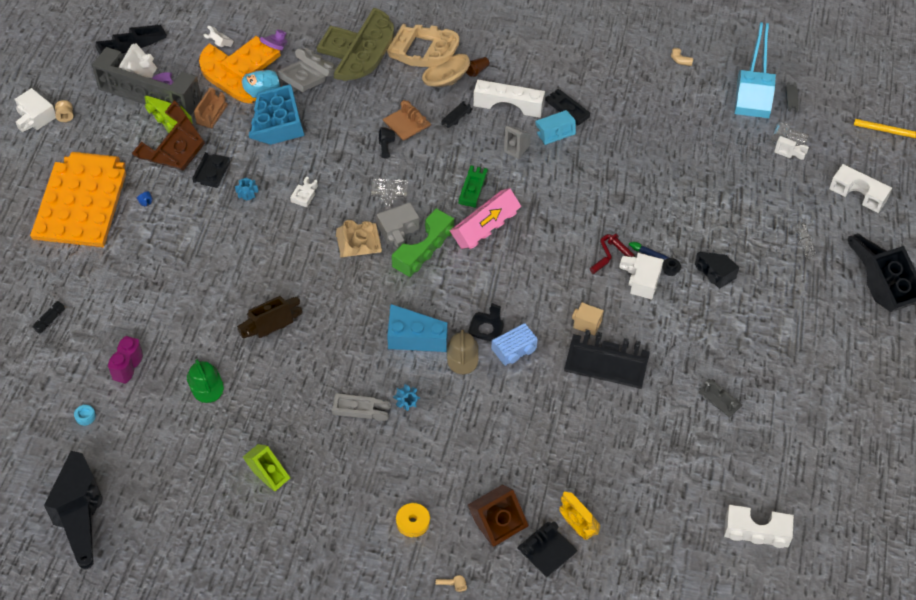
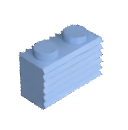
[491,323,538,366]

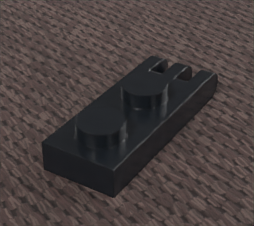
[545,89,590,126]

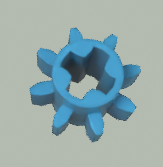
[235,178,258,201]
[393,384,420,411]

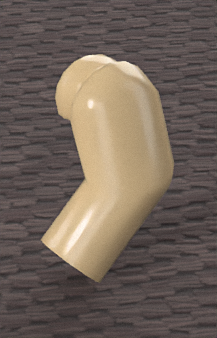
[671,48,693,66]

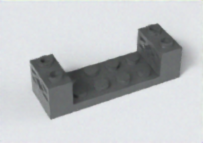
[92,47,202,115]

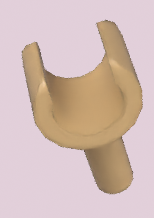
[436,575,467,592]

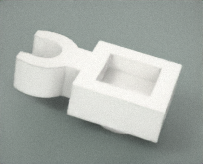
[290,177,318,207]

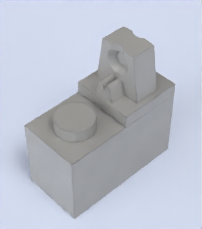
[376,202,419,249]

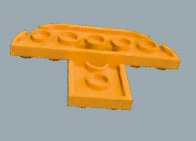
[199,36,281,104]

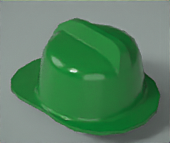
[187,359,224,403]

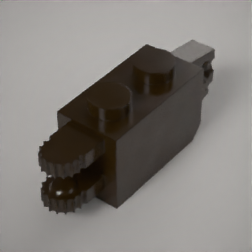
[237,296,303,339]

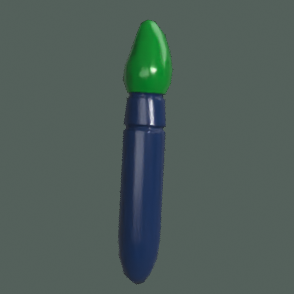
[629,242,669,260]

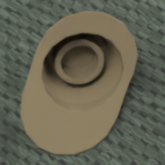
[447,330,479,375]

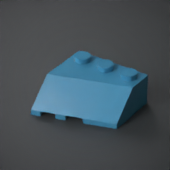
[249,84,305,145]

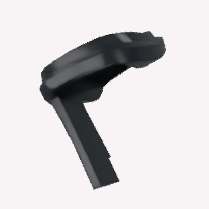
[468,303,504,342]

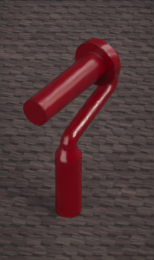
[590,234,635,274]

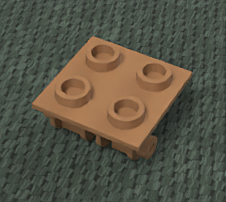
[383,100,431,141]

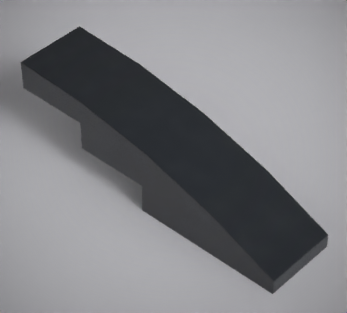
[95,25,167,55]

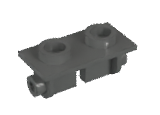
[699,379,742,417]

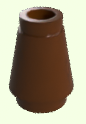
[466,57,490,77]

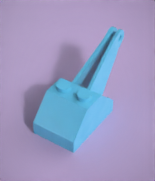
[735,22,776,118]

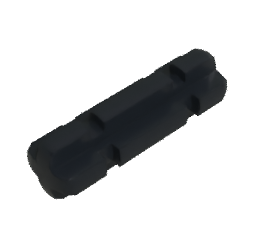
[32,301,65,333]

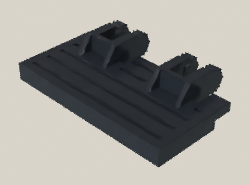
[564,329,650,389]

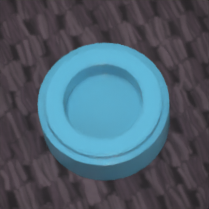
[74,405,96,426]

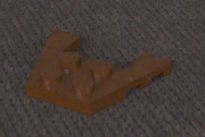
[132,100,205,171]

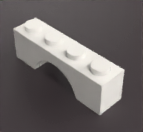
[473,80,545,118]

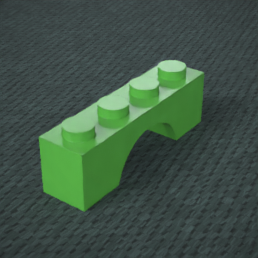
[392,208,454,277]

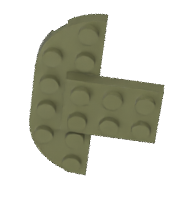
[317,7,394,81]

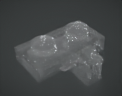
[371,179,408,209]

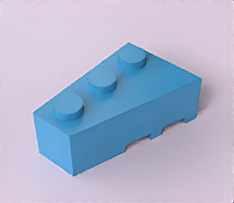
[387,304,448,352]

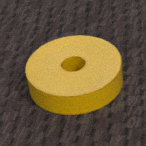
[396,503,430,537]

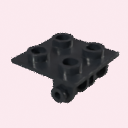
[517,521,578,578]

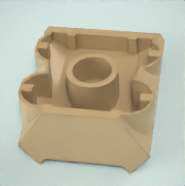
[336,220,382,257]

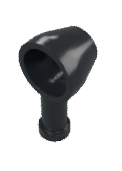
[379,127,395,159]

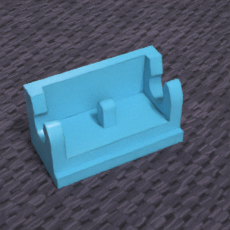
[535,110,576,145]

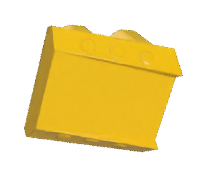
[559,491,601,540]

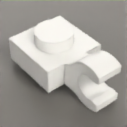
[204,26,234,47]
[774,136,809,160]

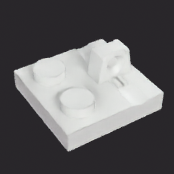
[118,43,157,78]

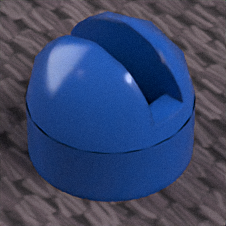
[136,191,153,207]

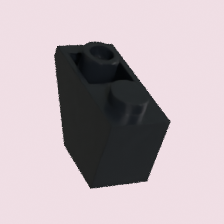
[694,251,739,289]

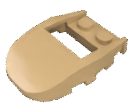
[387,24,459,67]

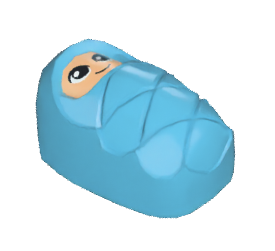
[242,70,280,98]

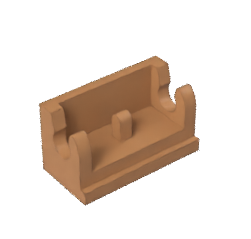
[194,87,228,129]

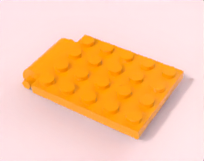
[30,152,126,247]

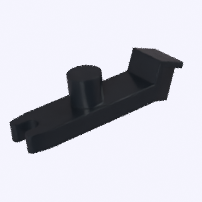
[441,101,473,128]

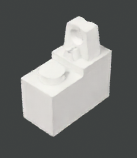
[15,88,56,132]
[620,253,664,299]

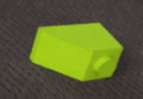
[242,444,290,491]

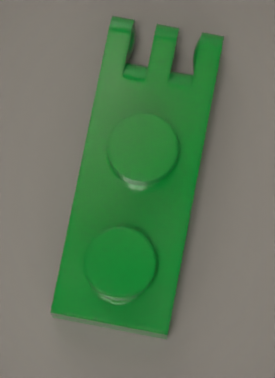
[458,165,488,208]

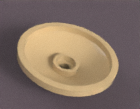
[422,54,470,87]

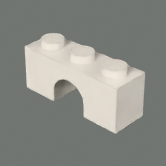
[829,164,892,213]
[724,505,794,548]

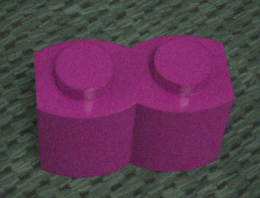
[108,336,143,384]

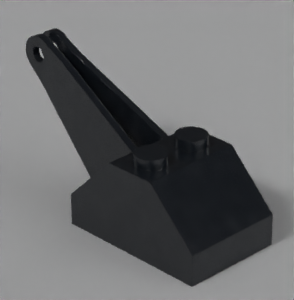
[848,233,916,312]
[44,451,103,570]

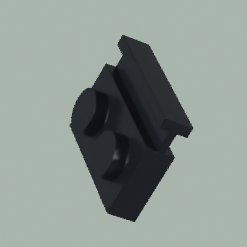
[192,152,230,188]

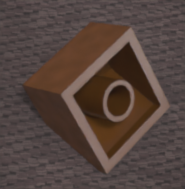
[468,484,529,547]

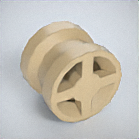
[55,100,73,122]

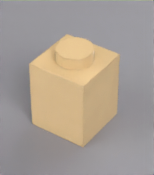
[572,303,604,336]

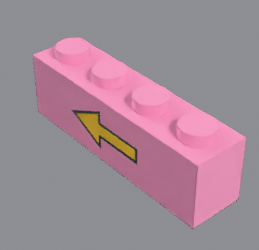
[450,188,522,249]

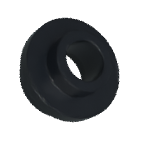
[662,258,681,276]

